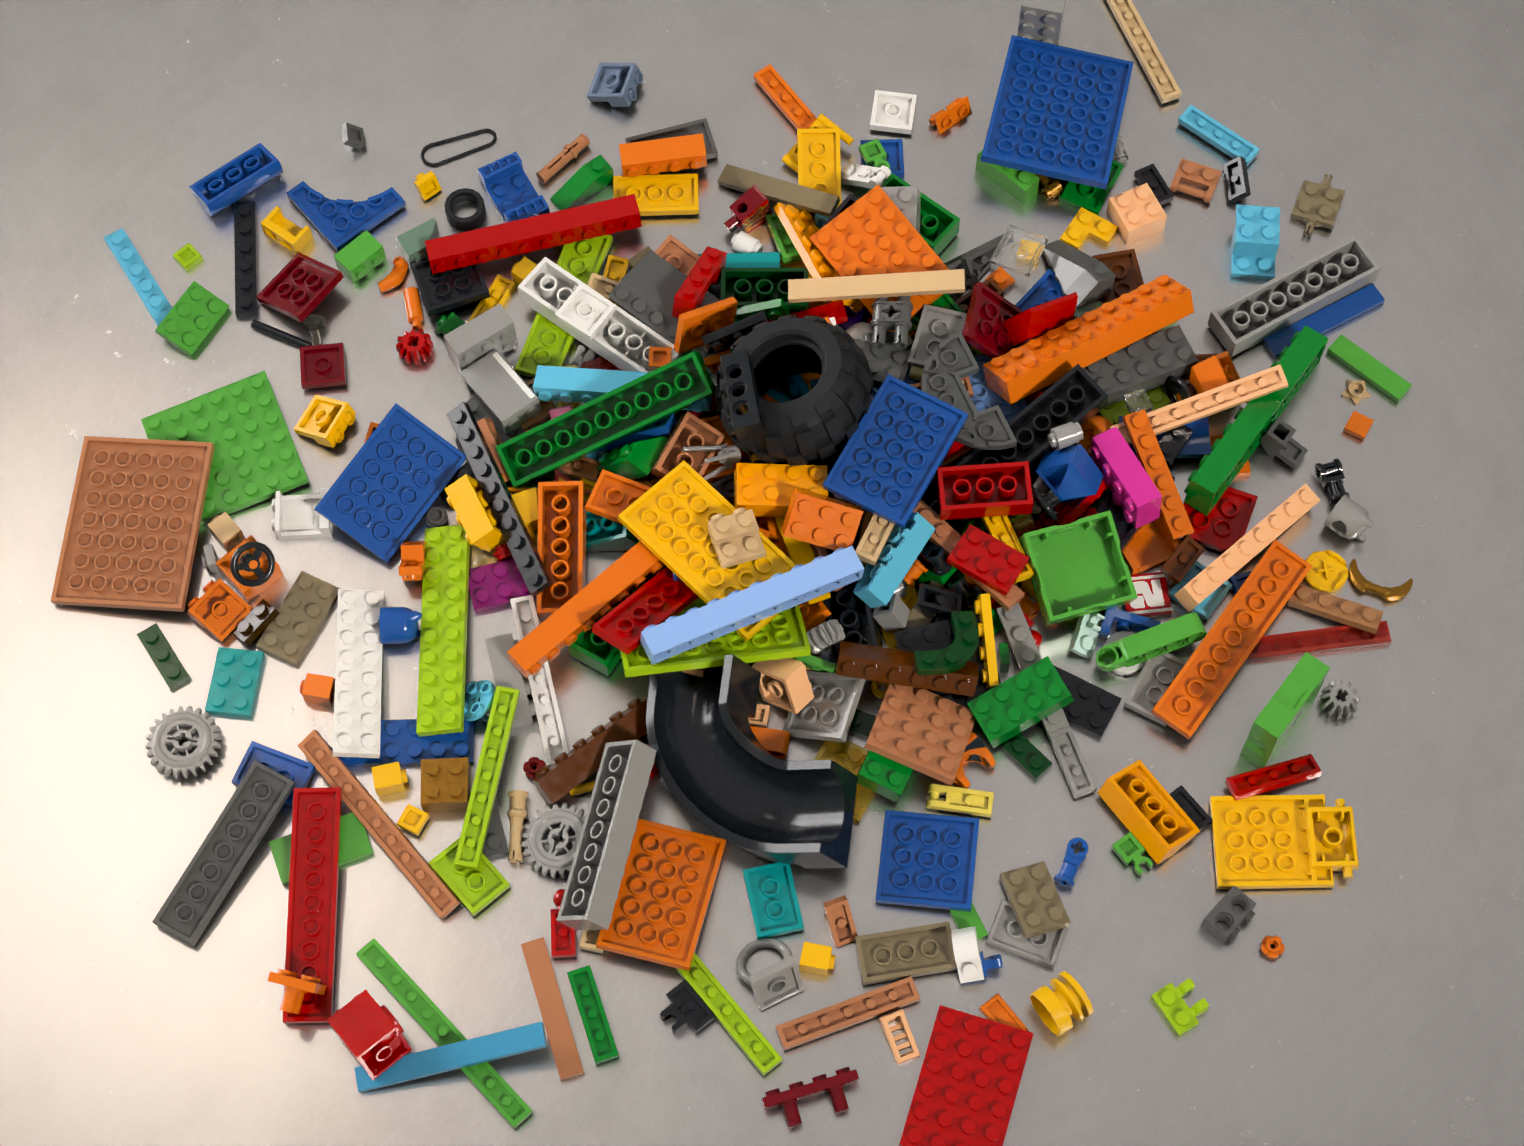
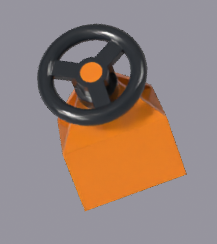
[1166,351,1241,404]
[215,535,283,604]

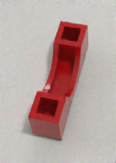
[672,246,727,318]

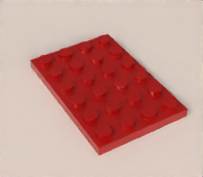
[899,1005,1034,1146]

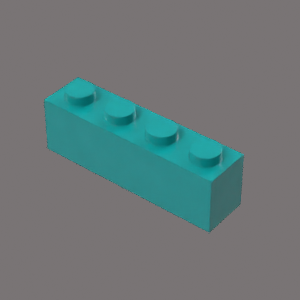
[697,252,780,288]

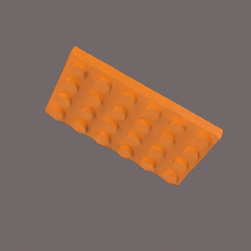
[810,185,949,332]
[596,818,726,971]

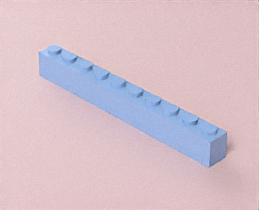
[640,546,864,665]

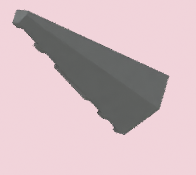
[944,232,1014,301]

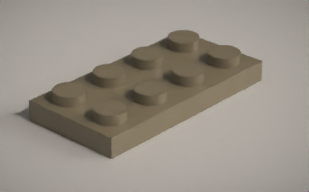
[256,571,341,667]
[855,921,958,985]

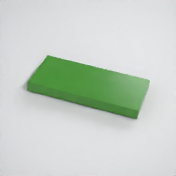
[269,812,373,887]

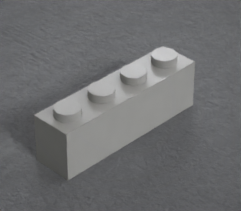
[485,633,536,729]

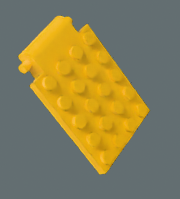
[1209,794,1359,889]

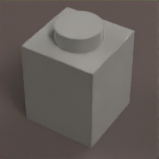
[872,594,910,632]

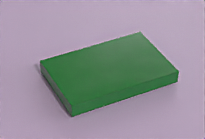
[1059,160,1124,216]

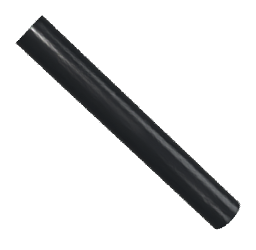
[251,319,312,347]

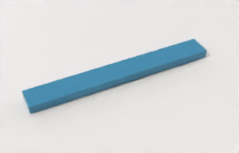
[354,1022,548,1093]

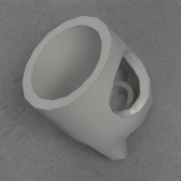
[1324,495,1373,541]

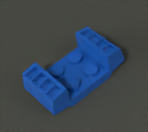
[478,151,550,223]

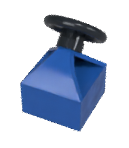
[1031,444,1104,523]

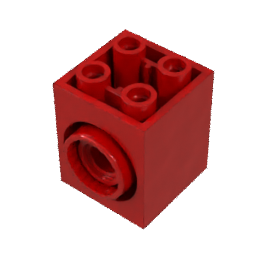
[327,989,412,1080]

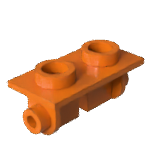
[929,96,972,135]

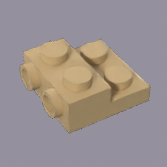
[707,508,766,569]

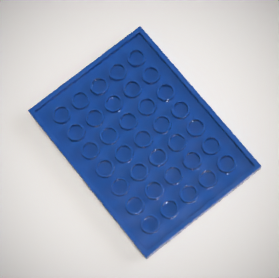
[980,35,1134,189]

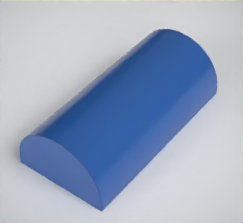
[189,143,283,217]

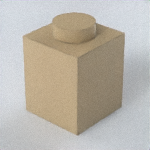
[207,512,245,553]

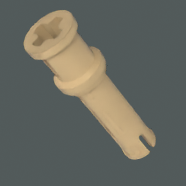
[507,790,529,863]

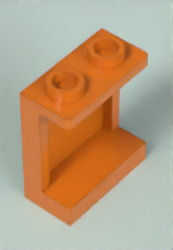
[1122,514,1181,575]

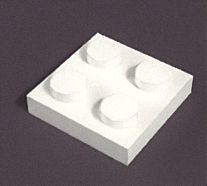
[870,90,917,134]
[555,283,617,341]

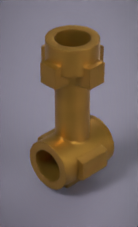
[1034,173,1063,200]

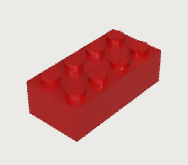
[936,461,1033,520]

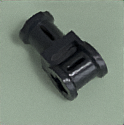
[1315,458,1350,505]
[918,540,952,576]
[947,572,985,614]

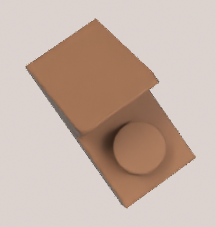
[823,895,858,947]

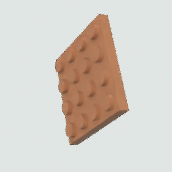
[864,683,976,785]

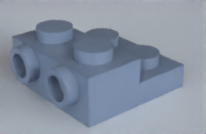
[587,63,643,107]

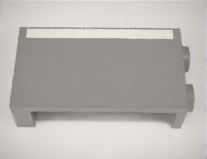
[460,349,543,434]

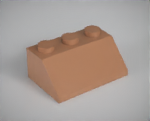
[650,411,725,480]

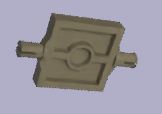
[1291,174,1345,237]

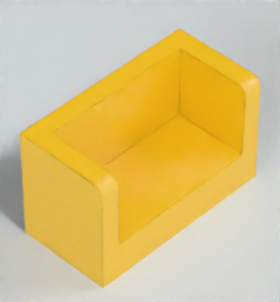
[261,206,313,255]

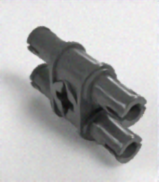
[870,296,913,349]

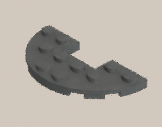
[921,332,1017,450]

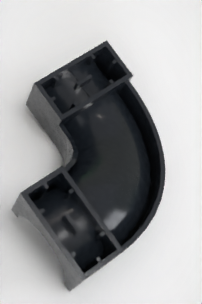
[646,655,858,869]

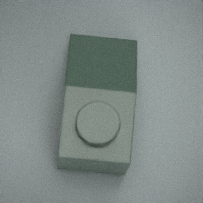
[397,218,439,264]

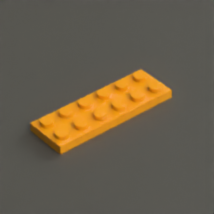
[774,202,859,308]

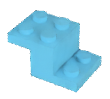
[1230,204,1280,281]

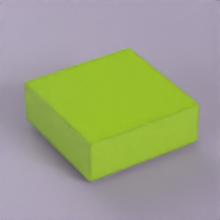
[172,243,203,272]

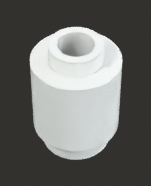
[730,231,764,253]

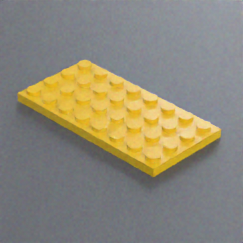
[618,461,797,642]

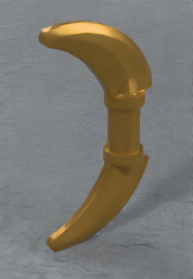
[1349,559,1413,601]

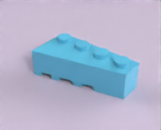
[853,512,936,608]

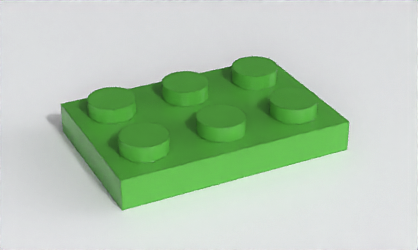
[155,281,229,357]

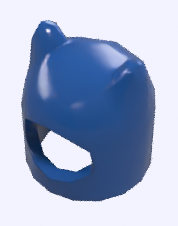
[379,607,422,644]

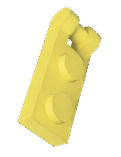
[926,784,994,818]

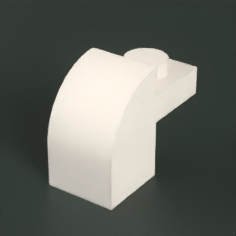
[952,926,984,984]

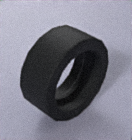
[444,188,486,231]

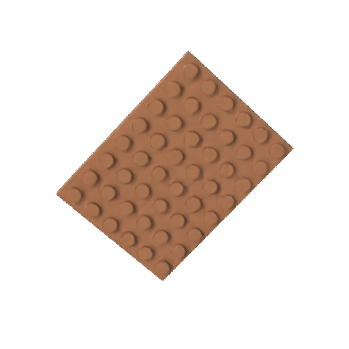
[51,436,215,612]

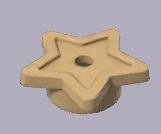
[1342,380,1371,405]

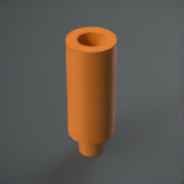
[403,287,424,330]

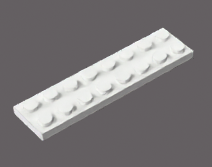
[332,589,384,758]

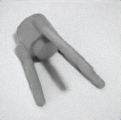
[683,444,741,480]

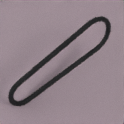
[421,128,497,166]

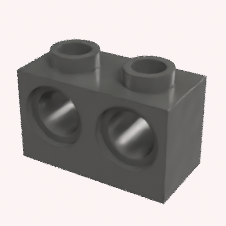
[1201,885,1256,944]

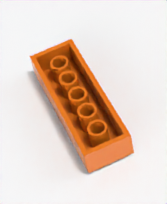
[537,481,587,620]

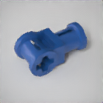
[1054,837,1088,888]

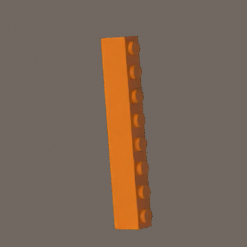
[507,541,664,678]

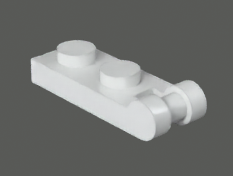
[841,163,891,189]

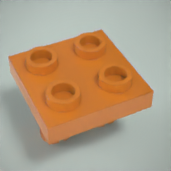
[268,969,327,1014]

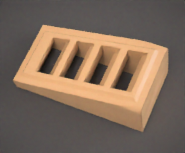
[878,1009,920,1064]

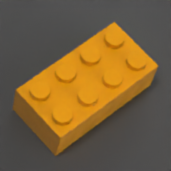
[734,463,828,517]

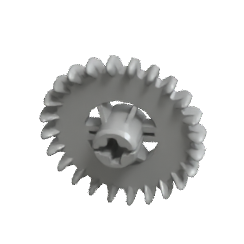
[145,706,222,779]
[521,802,586,879]

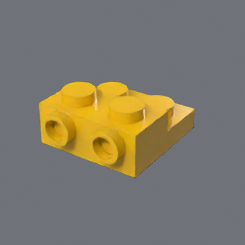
[293,394,356,448]

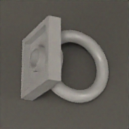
[736,938,804,1011]

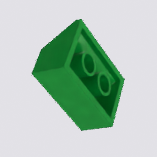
[596,436,668,480]

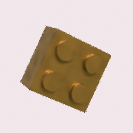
[420,757,471,813]

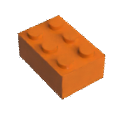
[781,487,863,551]

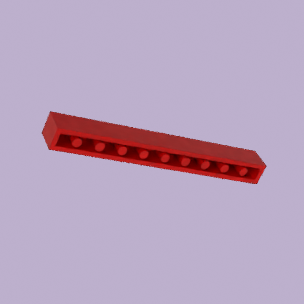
[425,194,642,274]

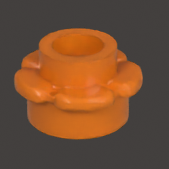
[1261,935,1285,958]

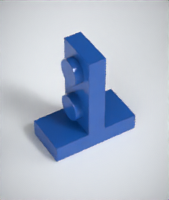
[1098,606,1161,641]

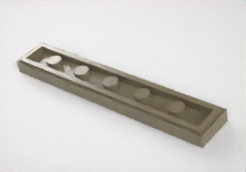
[718,164,840,217]

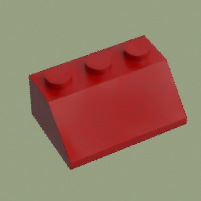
[1003,292,1078,346]

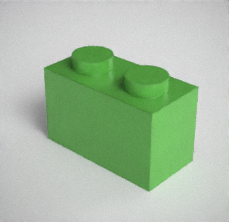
[334,230,386,283]

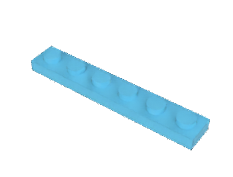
[103,228,172,326]

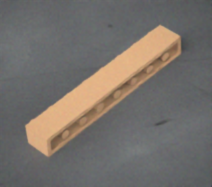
[1174,483,1320,612]

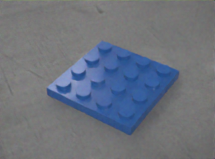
[876,810,979,912]

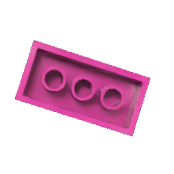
[1090,427,1162,529]

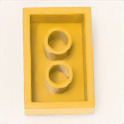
[445,474,506,554]

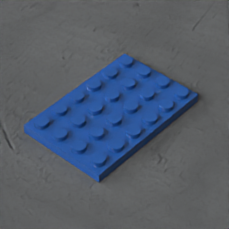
[823,374,969,529]
[314,403,467,564]

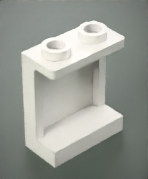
[271,487,332,540]

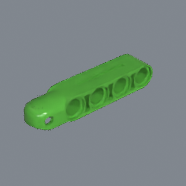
[1095,612,1207,672]

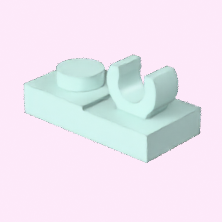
[1068,612,1105,659]

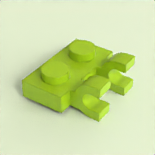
[1151,978,1210,1037]

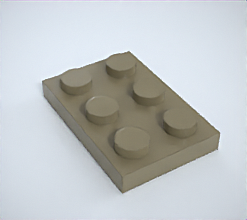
[999,861,1071,939]

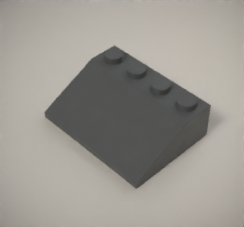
[608,250,720,344]

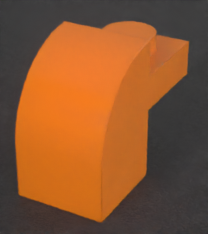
[399,541,426,581]

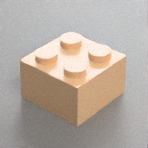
[1107,183,1167,245]
[752,658,814,714]

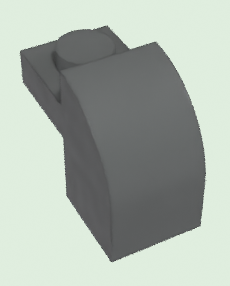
[1261,417,1308,469]

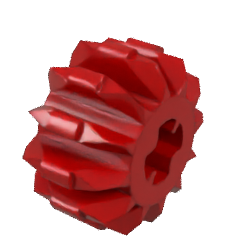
[396,327,434,365]

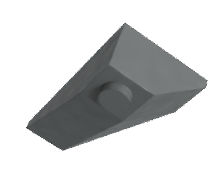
[1041,240,1115,309]

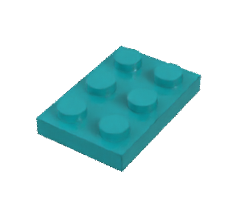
[205,647,265,719]
[743,862,804,940]

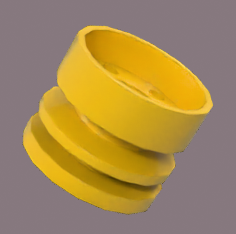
[1029,971,1094,1037]

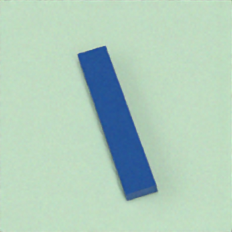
[1263,283,1385,359]

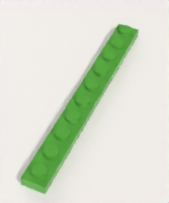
[356,938,533,1129]

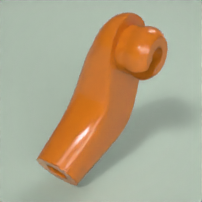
[377,256,408,293]

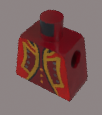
[723,184,773,233]

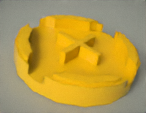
[1304,550,1348,594]

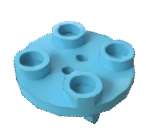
[464,680,496,722]

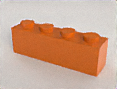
[619,133,707,177]

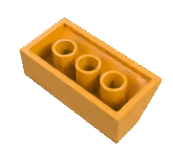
[1097,759,1200,865]

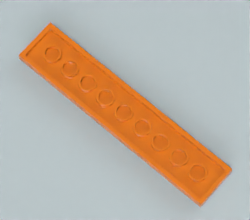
[1150,540,1313,740]

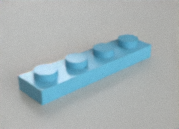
[1178,105,1260,166]

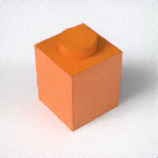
[300,673,335,707]

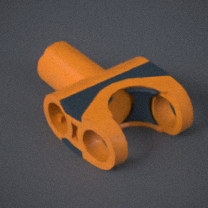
[953,731,996,789]

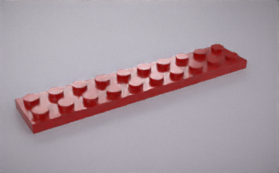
[282,787,342,1024]

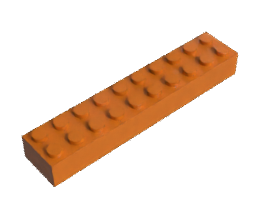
[983,274,1194,404]

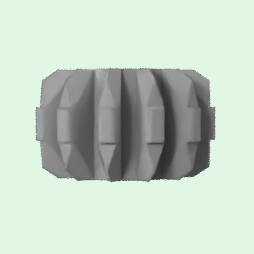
[807,619,845,654]
[1319,679,1360,720]

